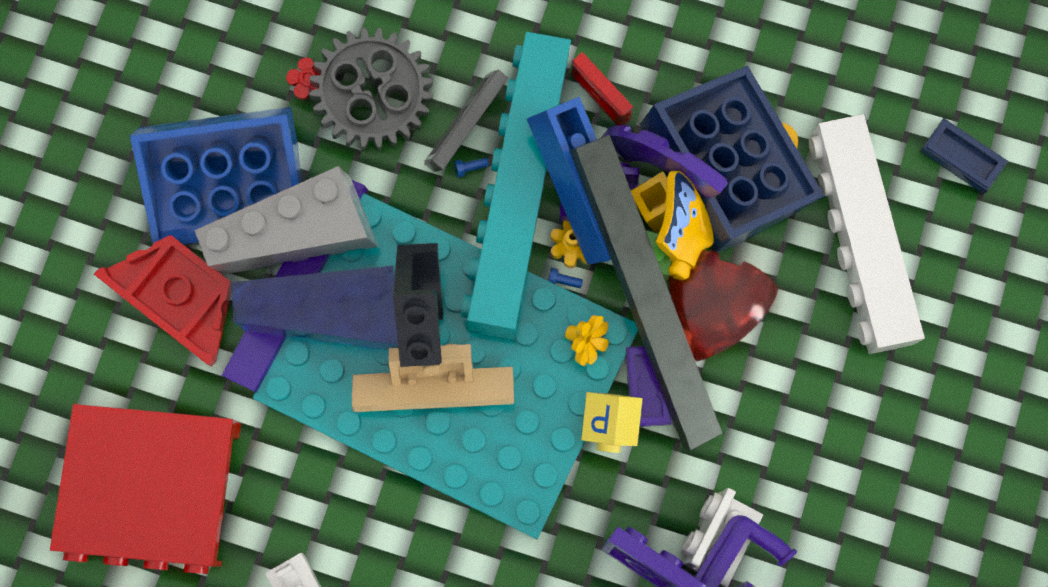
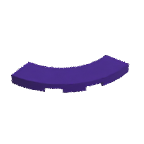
[601,125,728,199]

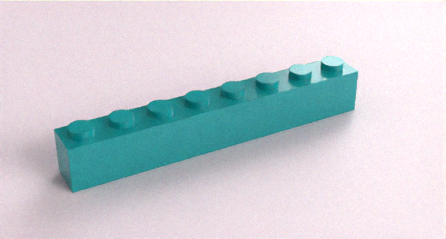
[461,32,571,340]

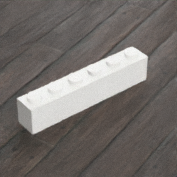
[809,114,925,354]

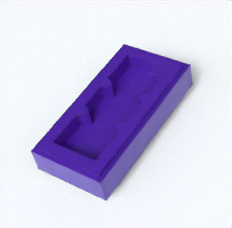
[626,346,672,427]

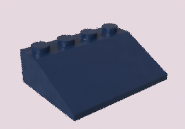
[639,66,825,256]

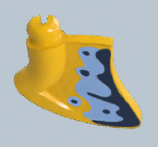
[655,171,714,280]

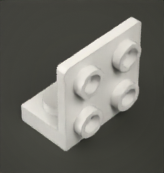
[681,488,763,587]

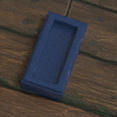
[919,118,1008,194]

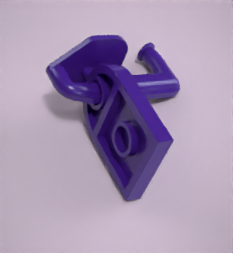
[601,515,797,587]

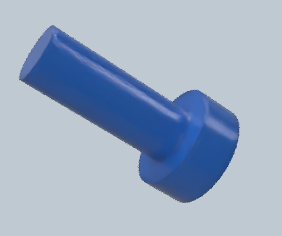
[454,158,489,178]
[548,267,583,288]

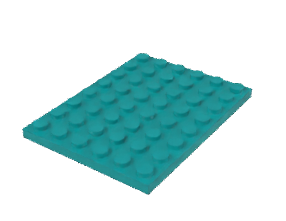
[253,193,638,540]

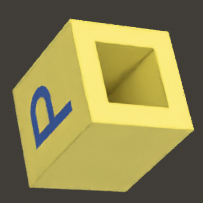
[581,392,643,453]

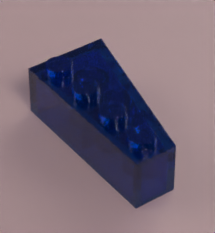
[231,266,398,350]

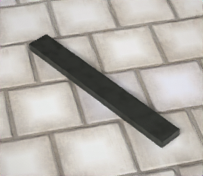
[570,135,722,450]

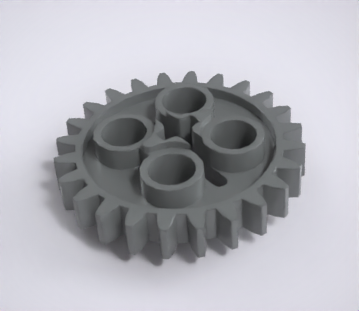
[309,28,433,151]

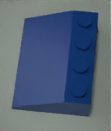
[130,107,302,245]

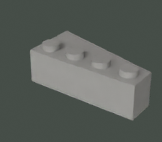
[194,166,379,275]

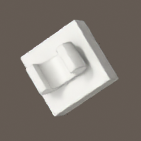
[265,553,321,587]

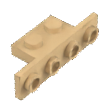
[352,344,514,412]

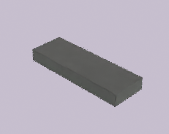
[424,69,509,172]

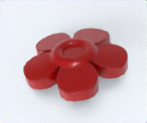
[286,58,320,100]

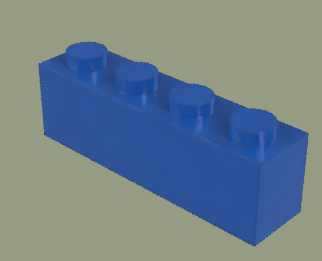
[527,96,611,264]

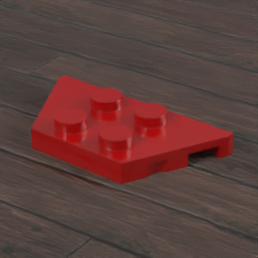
[93,235,234,367]

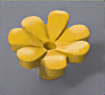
[550,221,588,268]
[565,315,609,366]

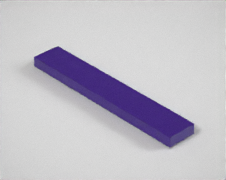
[221,180,368,393]

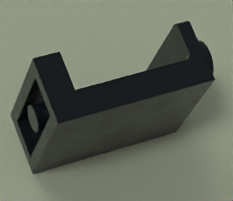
[393,243,444,367]

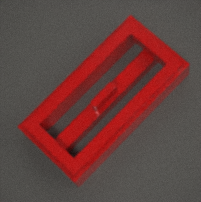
[571,52,634,125]

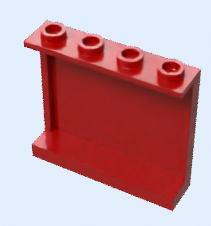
[49,404,241,574]

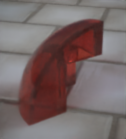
[669,250,779,362]

